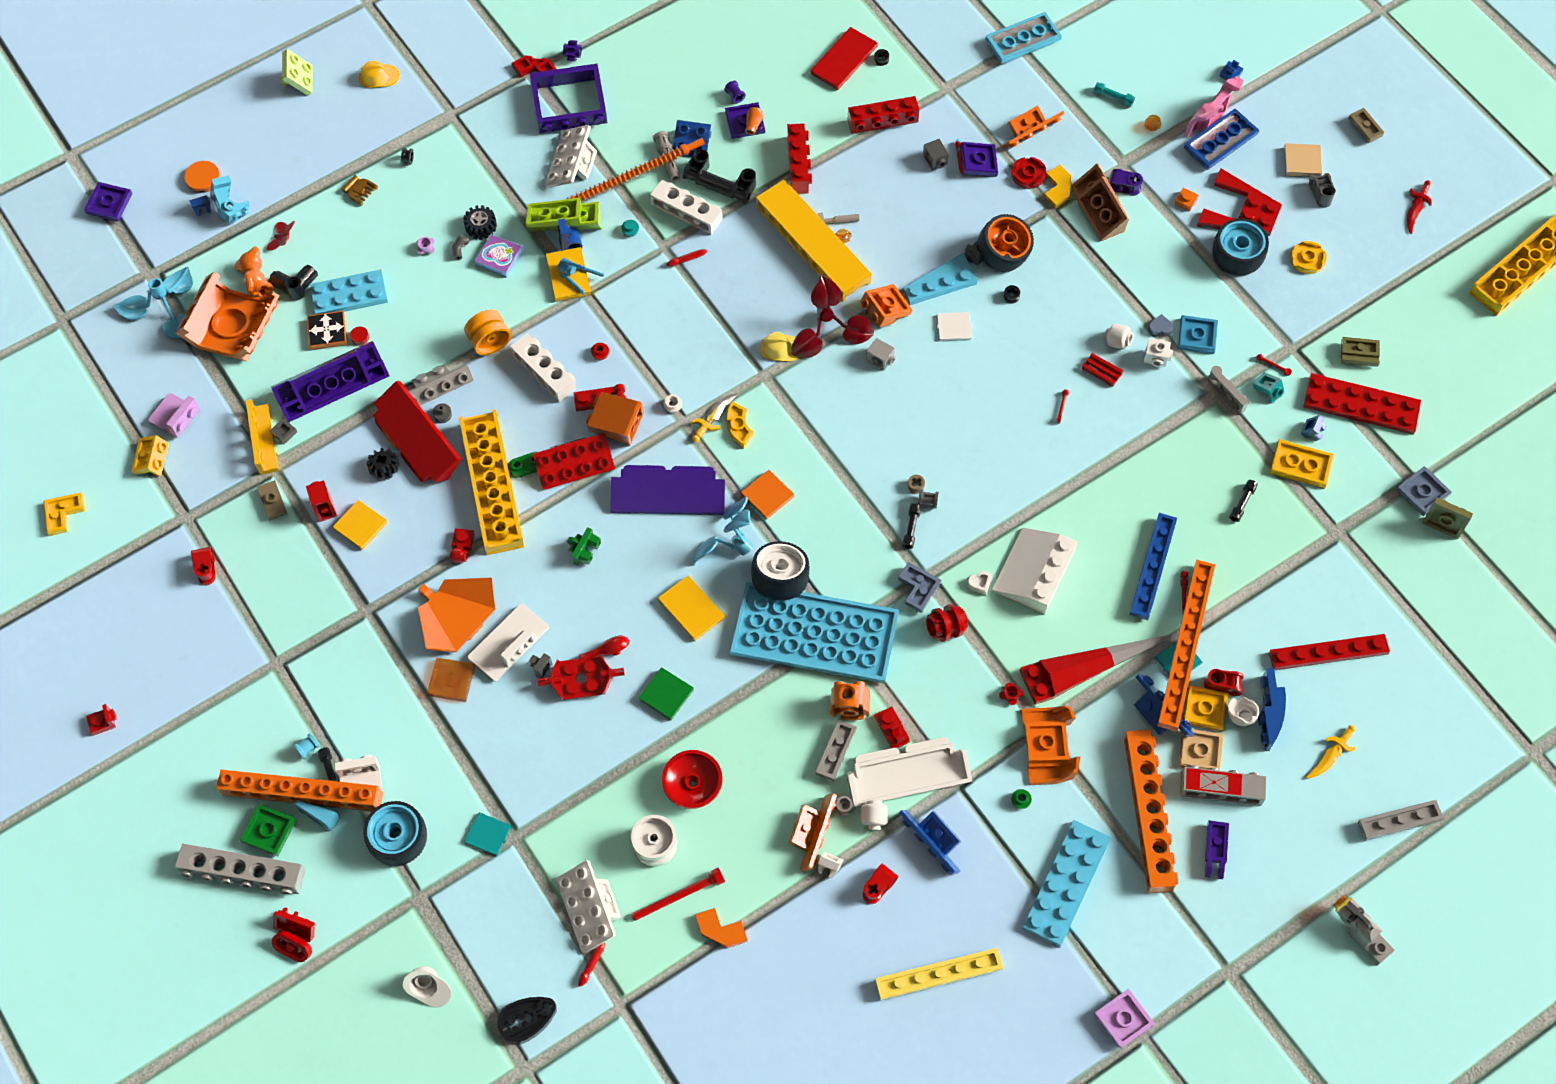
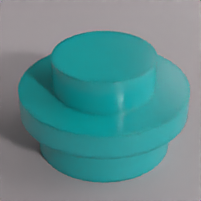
[621,220,639,237]

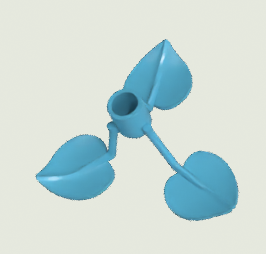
[114,266,193,338]
[693,497,754,565]

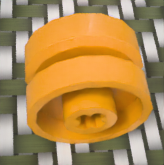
[464,309,512,355]

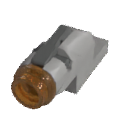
[1333,894,1395,965]

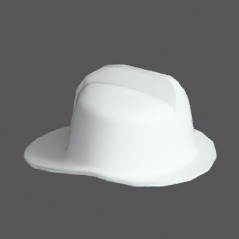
[403,966,451,1007]

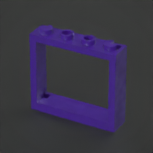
[530,63,608,133]

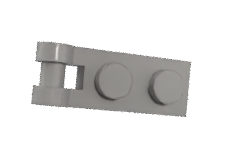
[1208,366,1249,415]

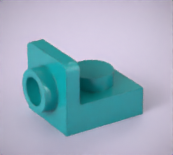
[1252,372,1284,403]

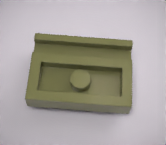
[1341,337,1380,367]

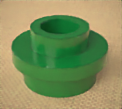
[1011,789,1032,809]

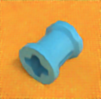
[293,733,320,759]

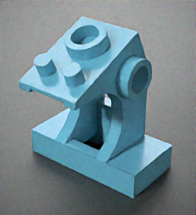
[210,175,250,224]

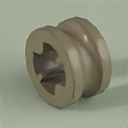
[908,474,925,494]

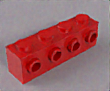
[847,96,920,134]
[787,123,812,194]

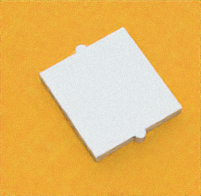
[937,312,972,341]

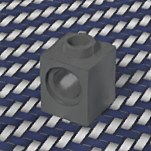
[923,139,949,170]

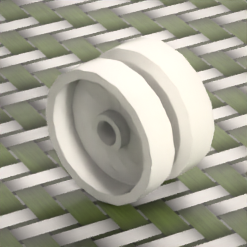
[631,815,678,867]

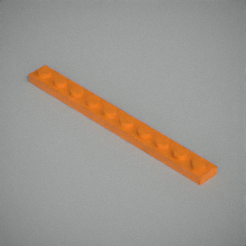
[1157,559,1215,731]

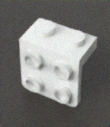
[335,755,383,801]

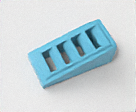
[295,800,340,831]

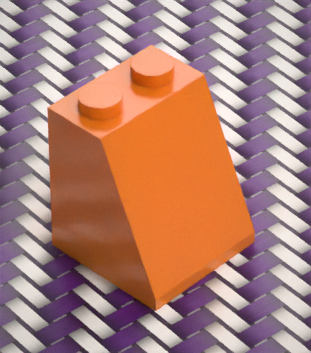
[586,392,644,446]

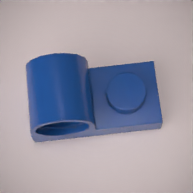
[558,219,583,251]

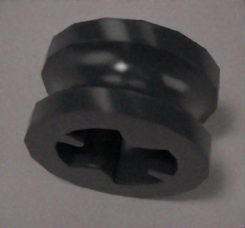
[874,49,889,66]
[401,148,414,164]
[1004,285,1021,304]

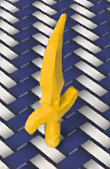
[1306,725,1356,779]

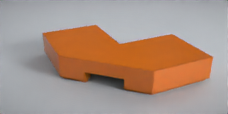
[695,908,748,948]

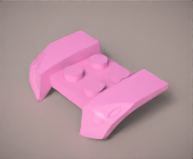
[1184,76,1244,137]

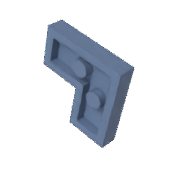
[898,562,942,613]

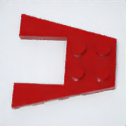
[1197,168,1282,236]

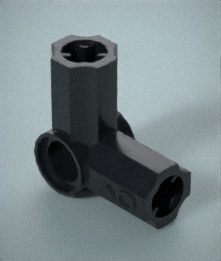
[268,264,318,300]

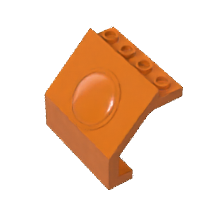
[176,272,279,362]

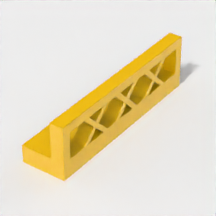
[246,399,279,475]

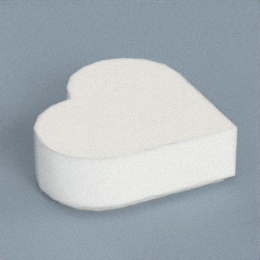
[967,571,992,595]

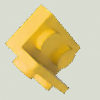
[131,435,169,476]

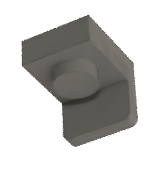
[964,241,982,266]

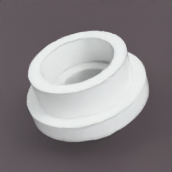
[663,395,682,413]

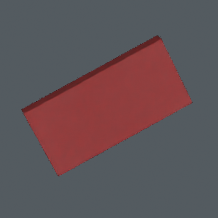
[811,27,878,90]

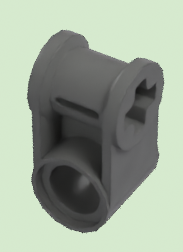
[1309,173,1336,207]

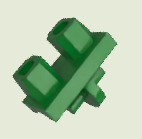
[567,527,601,565]

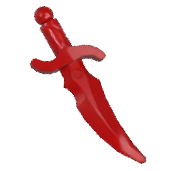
[1407,180,1432,234]

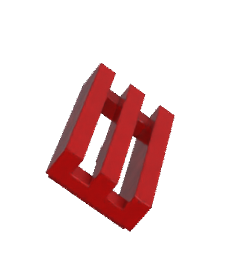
[1082,353,1124,387]

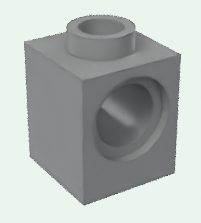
[866,338,896,371]

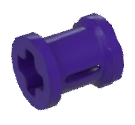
[724,80,746,104]

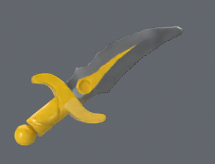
[692,394,737,442]

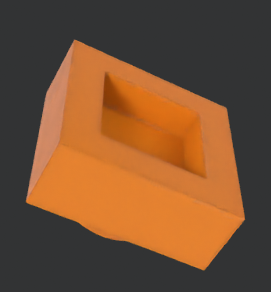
[1174,188,1199,211]

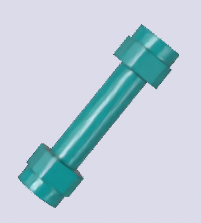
[1093,82,1136,107]

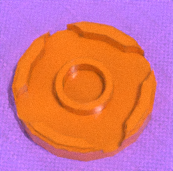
[184,160,220,193]

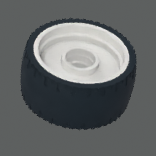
[751,541,810,601]

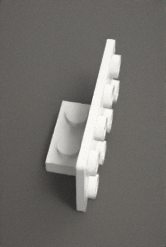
[545,125,597,188]
[468,603,549,681]
[556,860,621,954]

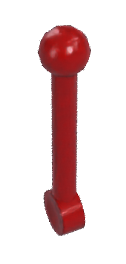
[1256,354,1292,376]
[1056,389,1069,423]

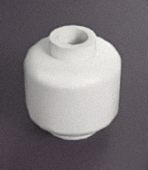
[1105,324,1133,349]
[861,801,888,830]

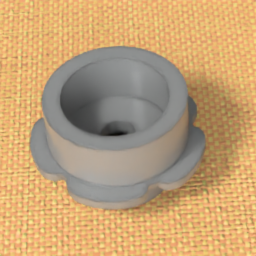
[834,796,854,816]

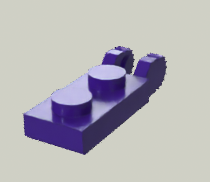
[1205,820,1229,880]

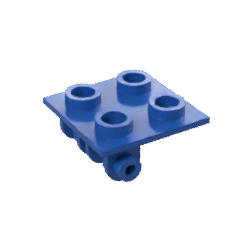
[673,120,711,157]

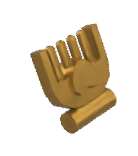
[342,175,378,206]

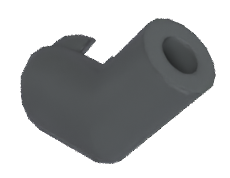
[452,235,469,260]

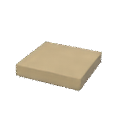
[1284,143,1322,177]
[1179,729,1224,770]

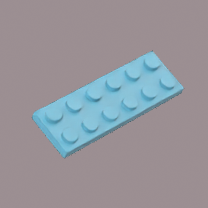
[1022,820,1111,948]

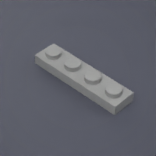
[1358,800,1444,841]

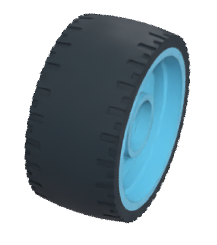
[1212,218,1269,276]
[363,801,427,866]

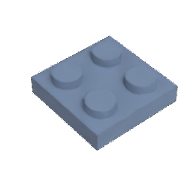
[1396,466,1452,517]

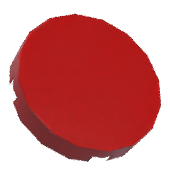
[1011,157,1047,189]

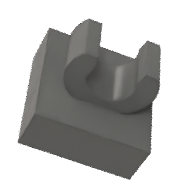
[270,418,297,444]
[529,653,552,678]

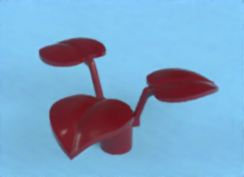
[791,275,874,358]

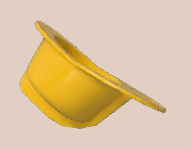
[359,61,400,88]

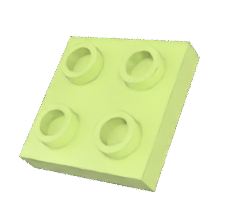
[279,49,312,96]

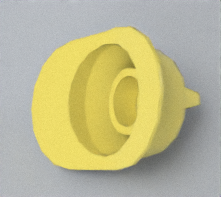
[759,332,800,361]

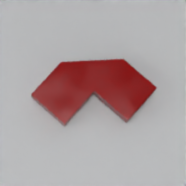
[511,55,557,78]

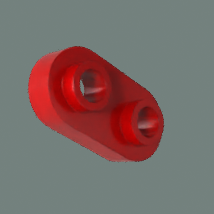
[272,931,312,962]

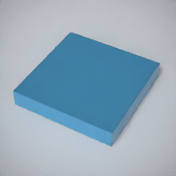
[1178,315,1218,354]

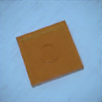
[427,657,475,702]

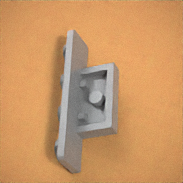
[409,364,473,405]

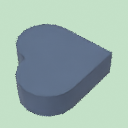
[1149,314,1174,336]

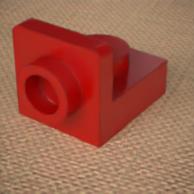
[86,704,117,736]

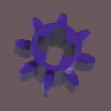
[563,40,582,61]

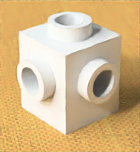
[1143,338,1173,367]

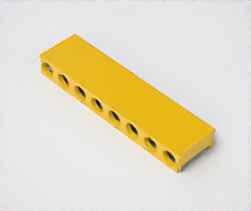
[756,179,872,302]
[1469,214,1556,316]
[459,409,524,555]

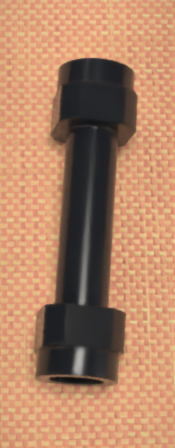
[1229,480,1258,522]
[902,503,921,549]
[318,747,339,782]

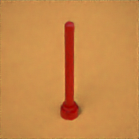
[632,867,725,921]

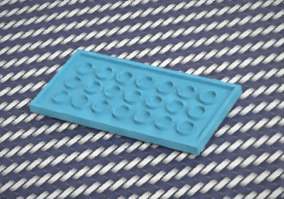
[730,582,899,684]

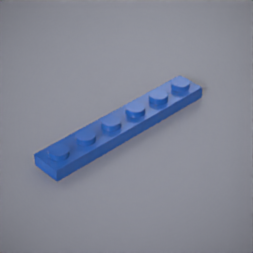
[1129,512,1177,621]

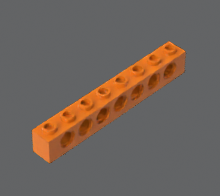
[1124,729,1178,893]
[216,769,383,811]

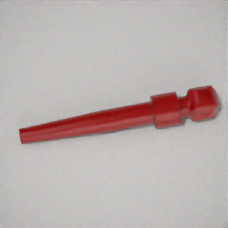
[1180,571,1188,614]

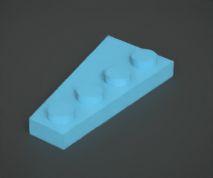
[903,252,977,305]

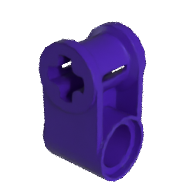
[1108,169,1143,196]

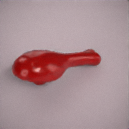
[578,635,630,659]

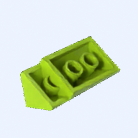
[526,198,602,231]

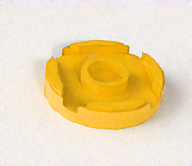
[1290,241,1327,274]

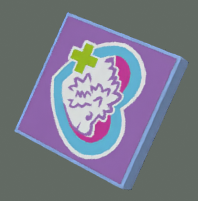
[474,234,523,277]

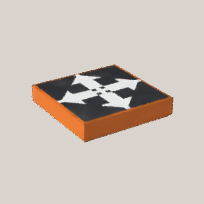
[307,311,347,350]

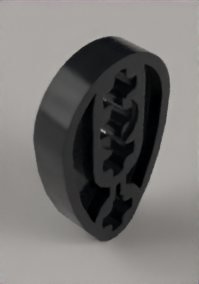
[497,997,557,1044]

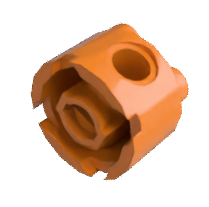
[830,681,870,721]

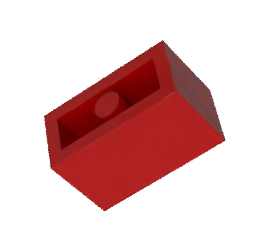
[306,480,337,522]

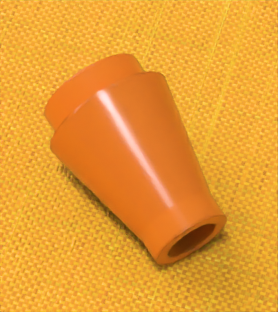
[745,107,764,135]

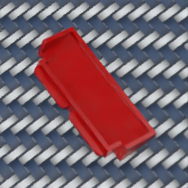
[373,381,461,482]

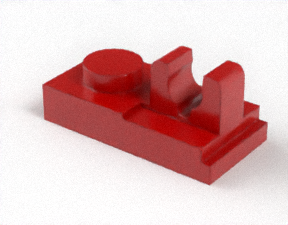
[874,706,910,749]
[273,907,315,942]

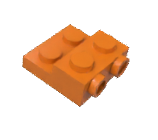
[861,284,913,327]

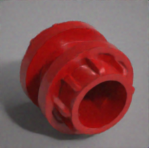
[926,604,968,642]

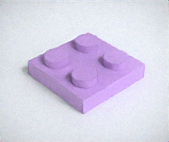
[1094,989,1155,1050]

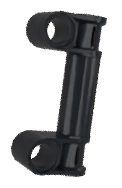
[682,149,757,204]

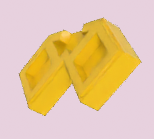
[1044,164,1071,208]

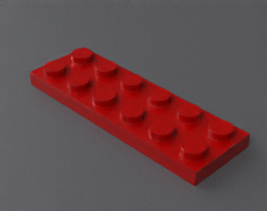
[1303,373,1421,435]

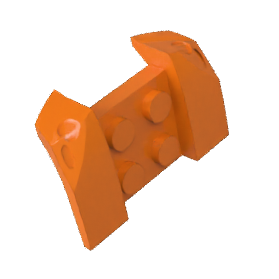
[1021,706,1081,785]

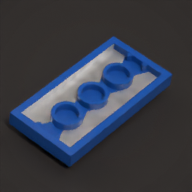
[1184,108,1259,170]

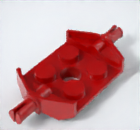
[537,654,625,700]

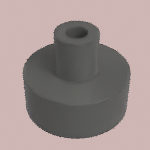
[433,403,452,423]

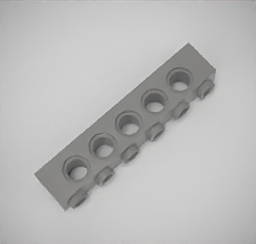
[175,843,306,895]

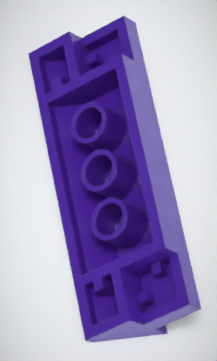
[271,341,390,422]

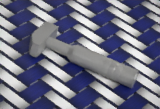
[817,212,860,223]

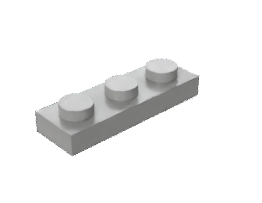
[815,719,857,782]

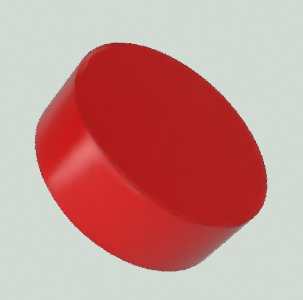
[350,326,369,345]

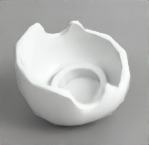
[1228,697,1259,726]

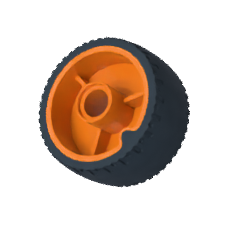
[977,214,1034,272]

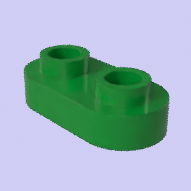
[508,452,538,478]

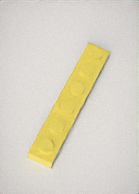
[875,948,1003,1000]

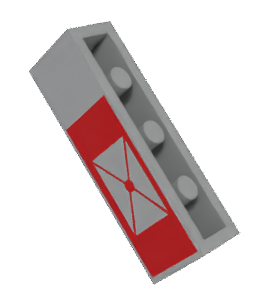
[1180,765,1266,806]

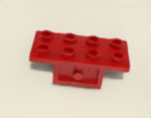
[533,433,615,490]

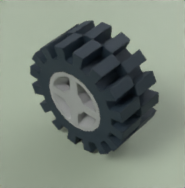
[463,205,497,240]

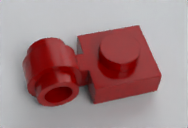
[450,528,475,563]

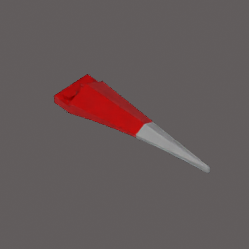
[1019,635,1173,705]

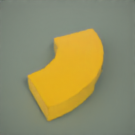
[726,401,754,448]

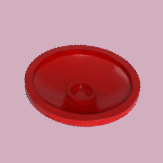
[662,750,723,809]

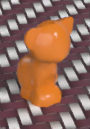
[234,246,274,297]

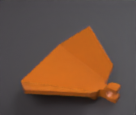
[418,577,496,653]

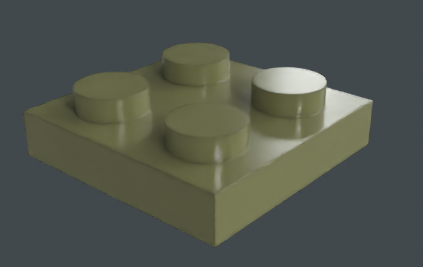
[1422,497,1473,539]

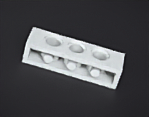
[651,180,723,235]
[510,334,576,402]

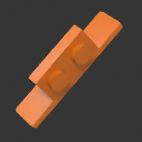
[1002,105,1065,148]
[788,793,837,872]

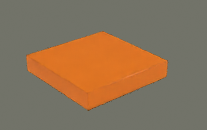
[741,470,794,520]

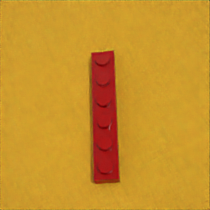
[1269,634,1390,670]

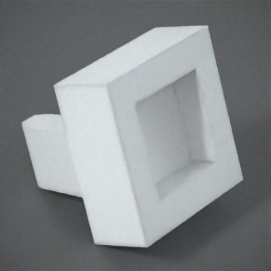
[818,852,843,878]

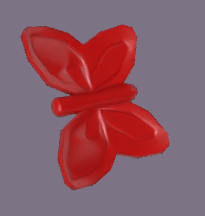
[266,221,295,251]

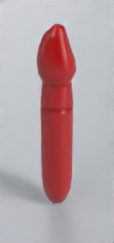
[666,249,707,267]
[578,943,605,987]

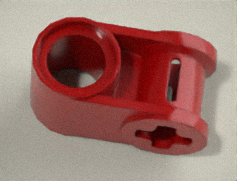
[191,546,216,585]
[1203,669,1244,696]
[862,863,899,904]

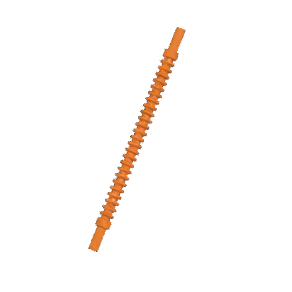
[566,138,705,203]

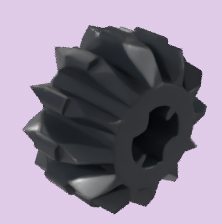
[366,447,399,481]

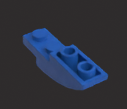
[1258,669,1286,751]

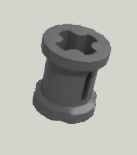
[918,489,939,509]

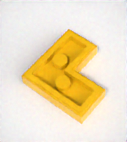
[43,492,85,536]

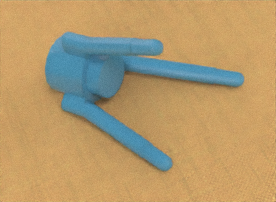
[557,258,604,294]

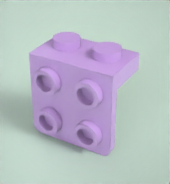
[149,393,200,438]

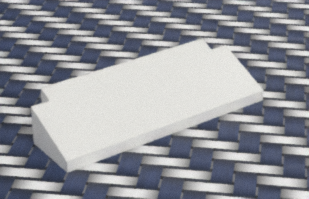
[846,737,972,807]

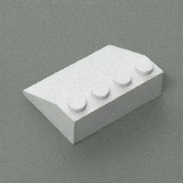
[992,527,1078,614]

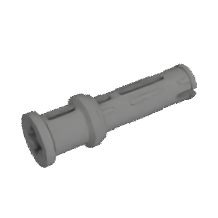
[653,131,681,182]

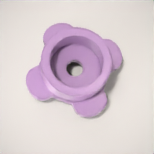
[417,237,435,254]

